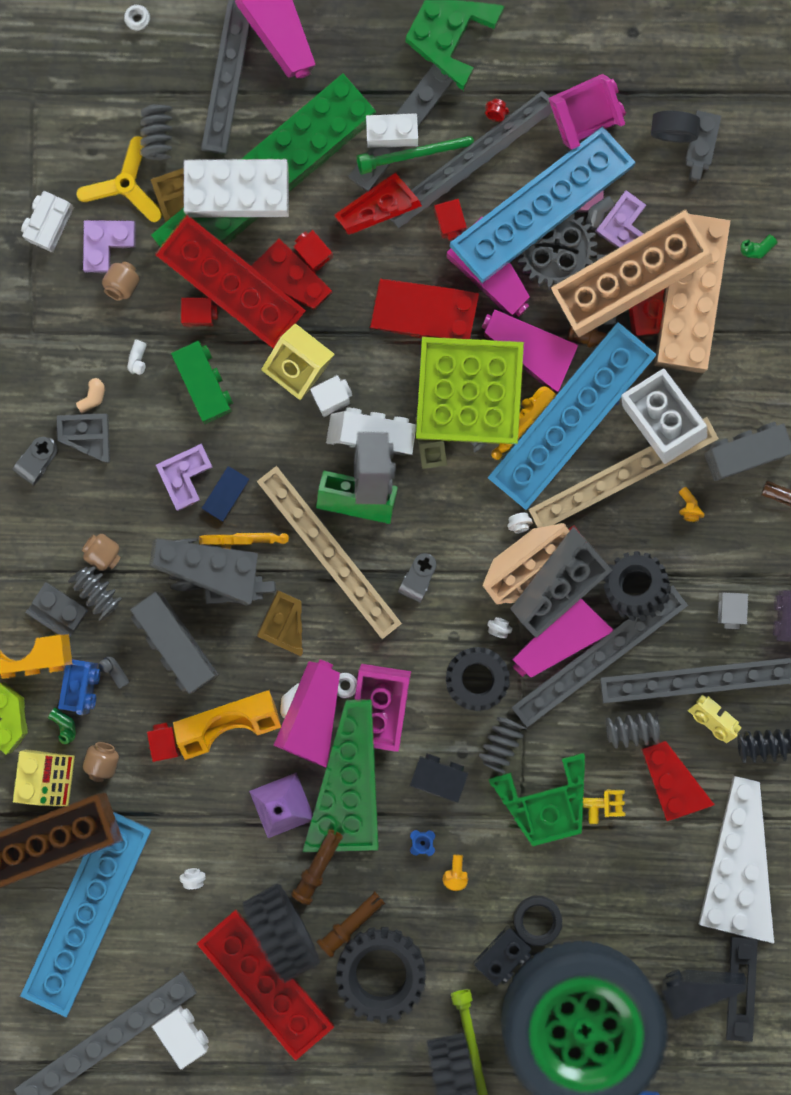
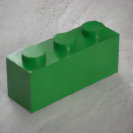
[171,341,234,424]
[316,471,398,524]

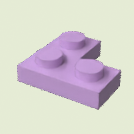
[596,191,646,249]
[83,221,135,272]
[156,444,213,511]

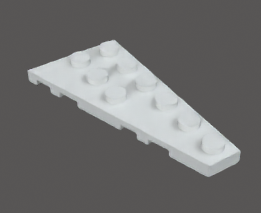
[698,776,774,943]

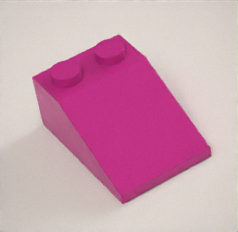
[355,664,411,752]

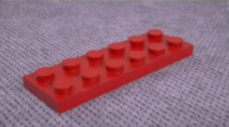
[155,214,306,349]
[196,909,335,1061]

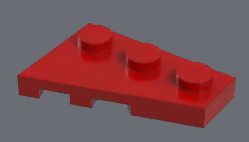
[334,173,422,235]
[251,238,332,310]
[629,289,664,337]
[641,741,715,821]

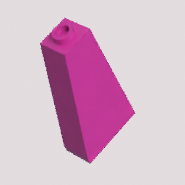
[235,0,316,79]
[446,217,530,317]
[482,310,578,394]
[512,599,613,677]
[273,659,340,767]

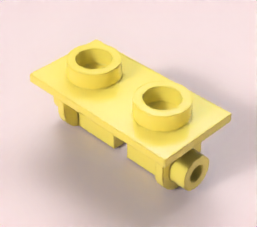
[688,694,741,743]

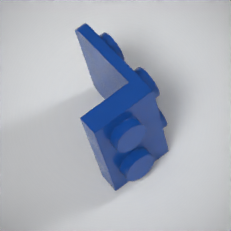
[58,659,101,715]

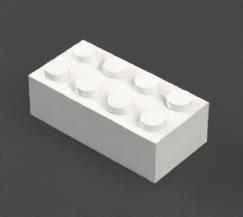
[184,159,289,218]

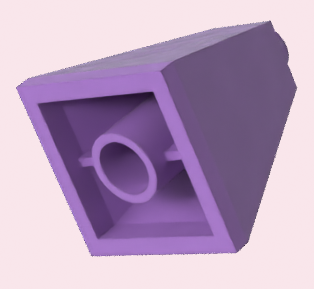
[249,772,313,838]

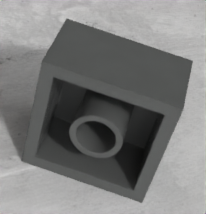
[354,432,395,504]

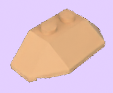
[483,523,569,605]

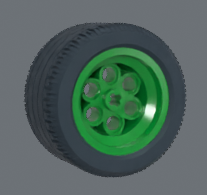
[501,941,668,1095]

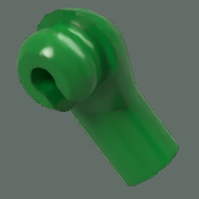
[740,234,778,259]
[48,708,76,744]

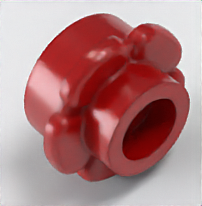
[485,99,509,122]

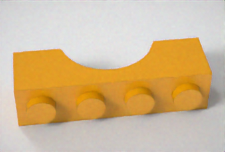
[0,634,73,679]
[173,690,281,760]

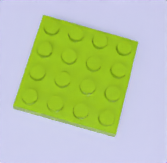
[416,337,524,445]

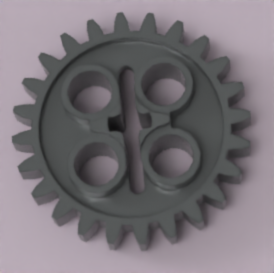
[518,212,597,290]

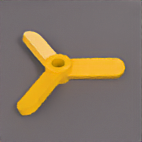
[76,136,163,222]

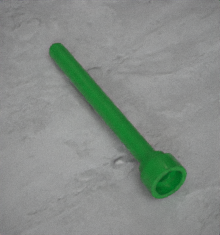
[357,136,474,175]

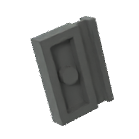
[25,582,89,639]

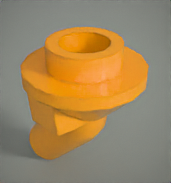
[679,487,704,522]
[443,854,468,891]

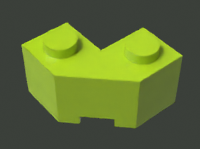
[0,682,28,755]

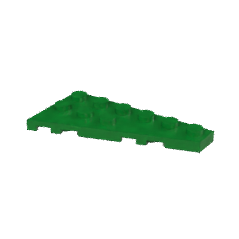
[302,699,379,852]

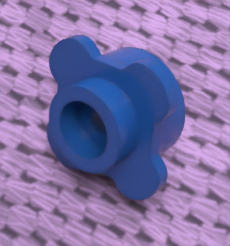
[410,830,435,856]

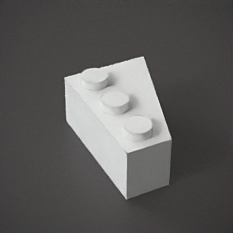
[326,408,417,455]

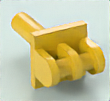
[583,789,625,824]

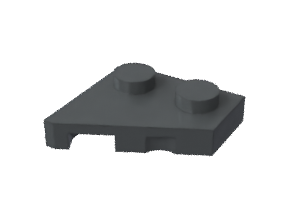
[57,414,110,463]

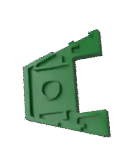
[406,0,504,91]
[489,753,585,847]

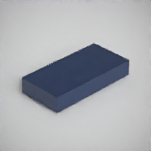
[202,466,250,522]

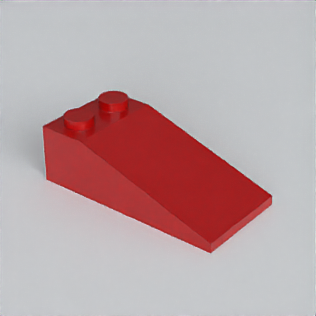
[370,279,479,339]

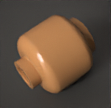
[102,262,140,301]
[82,534,121,571]
[83,742,119,782]

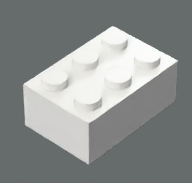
[621,368,707,464]

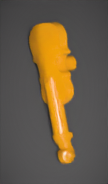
[491,386,557,460]
[199,533,289,549]

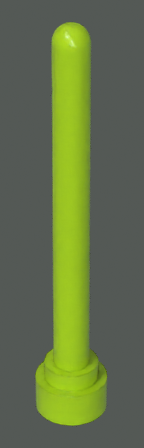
[450,989,488,1095]

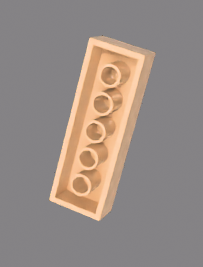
[551,210,713,337]
[654,214,731,373]

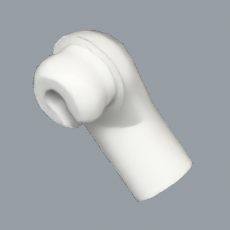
[127,340,147,375]
[280,683,299,718]

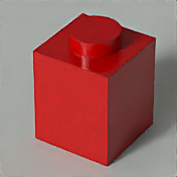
[434,198,467,241]
[294,230,333,273]
[181,298,218,327]
[147,722,180,762]

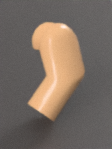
[76,378,105,414]

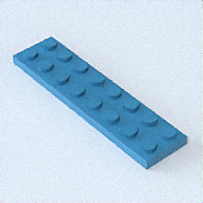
[450,126,636,283]
[487,322,657,510]
[20,812,152,1017]

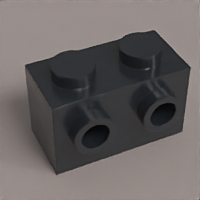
[410,753,468,803]
[473,925,532,987]

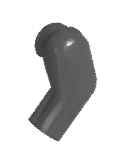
[586,196,615,230]
[98,656,130,689]

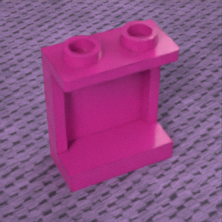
[548,74,626,150]

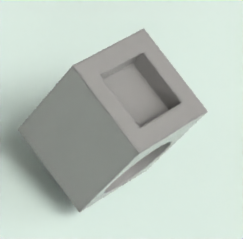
[718,593,748,629]

